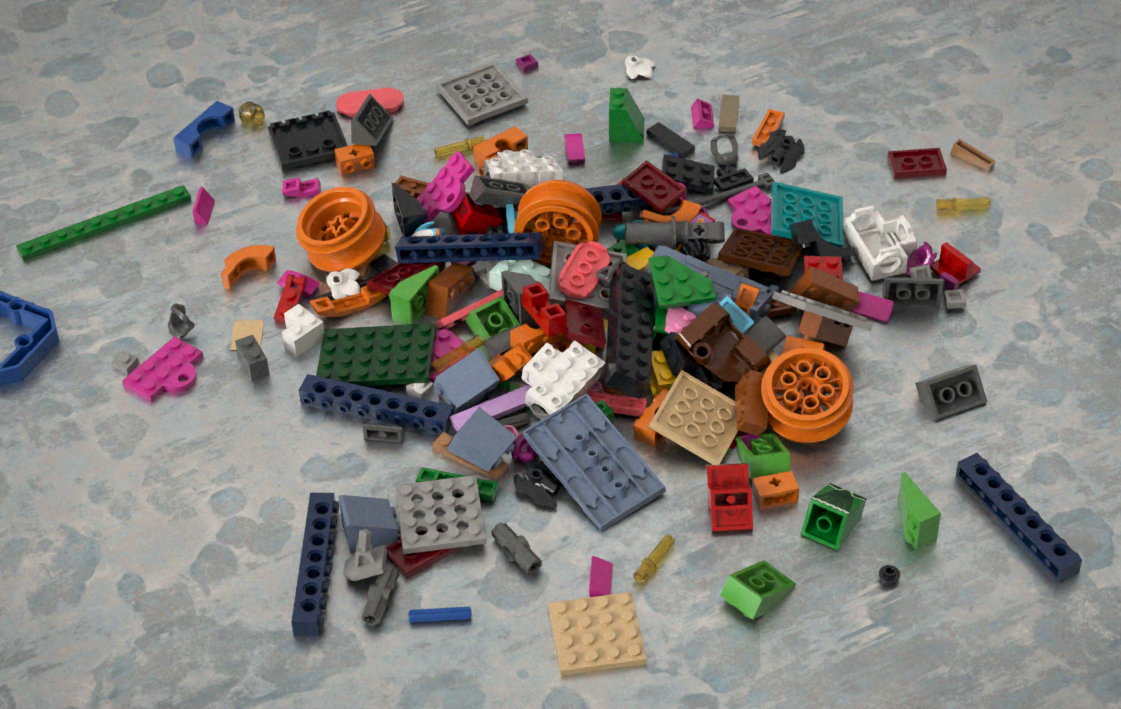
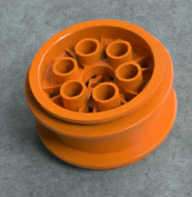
[514,180,602,267]
[296,187,386,273]
[761,348,854,444]

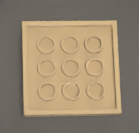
[648,370,738,465]
[548,592,647,676]

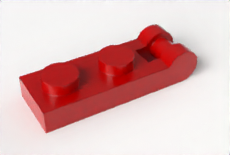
[273,274,307,323]

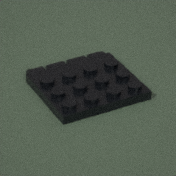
[268,110,348,170]

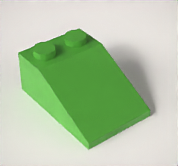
[389,265,439,325]
[466,296,520,344]
[735,432,790,480]
[898,472,941,549]
[720,560,796,620]

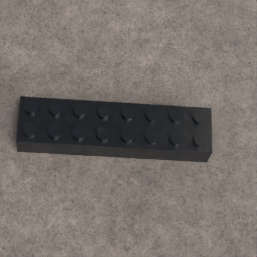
[605,263,654,399]

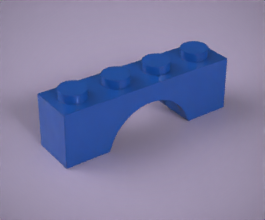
[173,101,235,158]

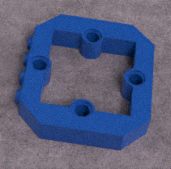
[0,291,60,386]

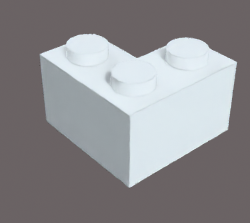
[282,304,325,358]

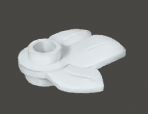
[625,55,656,79]
[326,269,361,300]

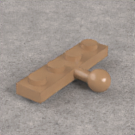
[432,432,509,482]

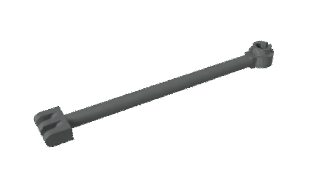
[653,173,775,216]

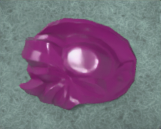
[906,242,937,275]
[511,432,539,463]

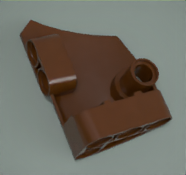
[676,301,771,382]

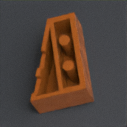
[425,262,475,320]
[790,267,860,312]
[798,311,853,347]
[735,370,769,436]

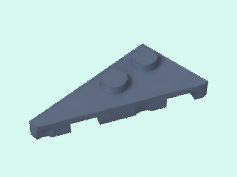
[749,285,779,330]

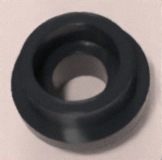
[879,565,900,585]

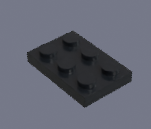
[661,154,715,194]

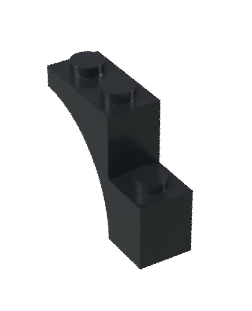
[789,219,856,262]
[659,332,724,390]

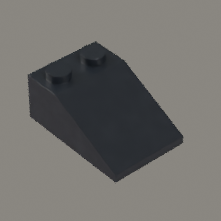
[391,183,427,237]

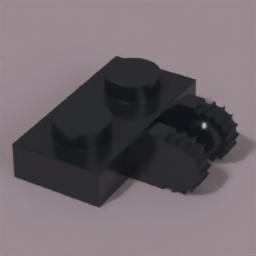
[714,165,754,192]

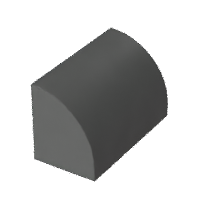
[483,325,519,358]

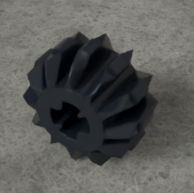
[679,239,711,263]

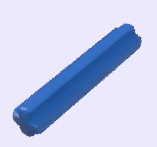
[408,606,472,623]

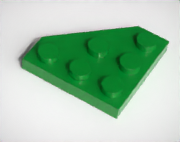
[648,255,716,310]

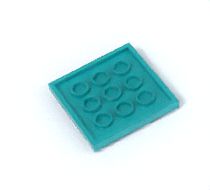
[771,182,843,248]

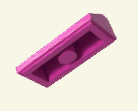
[691,98,714,128]
[192,187,215,224]
[852,292,894,323]
[589,556,613,597]

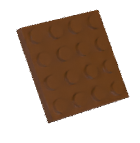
[717,227,805,277]

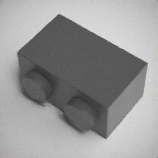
[235,335,270,381]

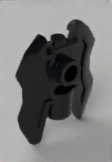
[758,130,805,173]
[513,460,565,508]

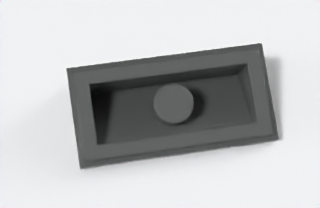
[363,424,405,443]

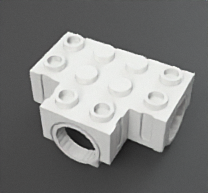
[484,149,563,189]
[843,206,917,281]
[522,341,606,420]

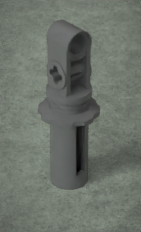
[625,216,725,250]

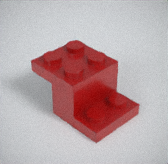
[706,463,753,531]

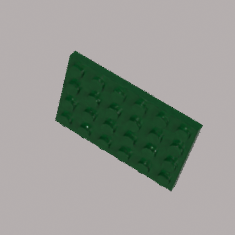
[316,323,437,386]

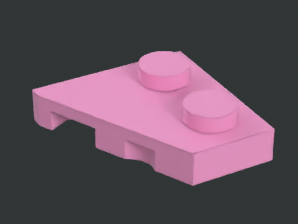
[665,307,697,335]

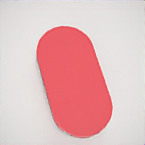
[336,88,404,118]
[558,241,610,299]

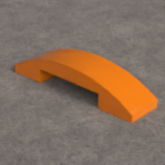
[310,286,386,317]

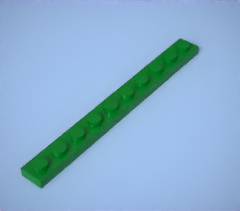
[16,185,191,261]

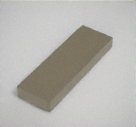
[718,94,740,132]

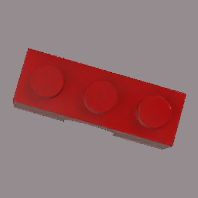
[522,282,567,338]

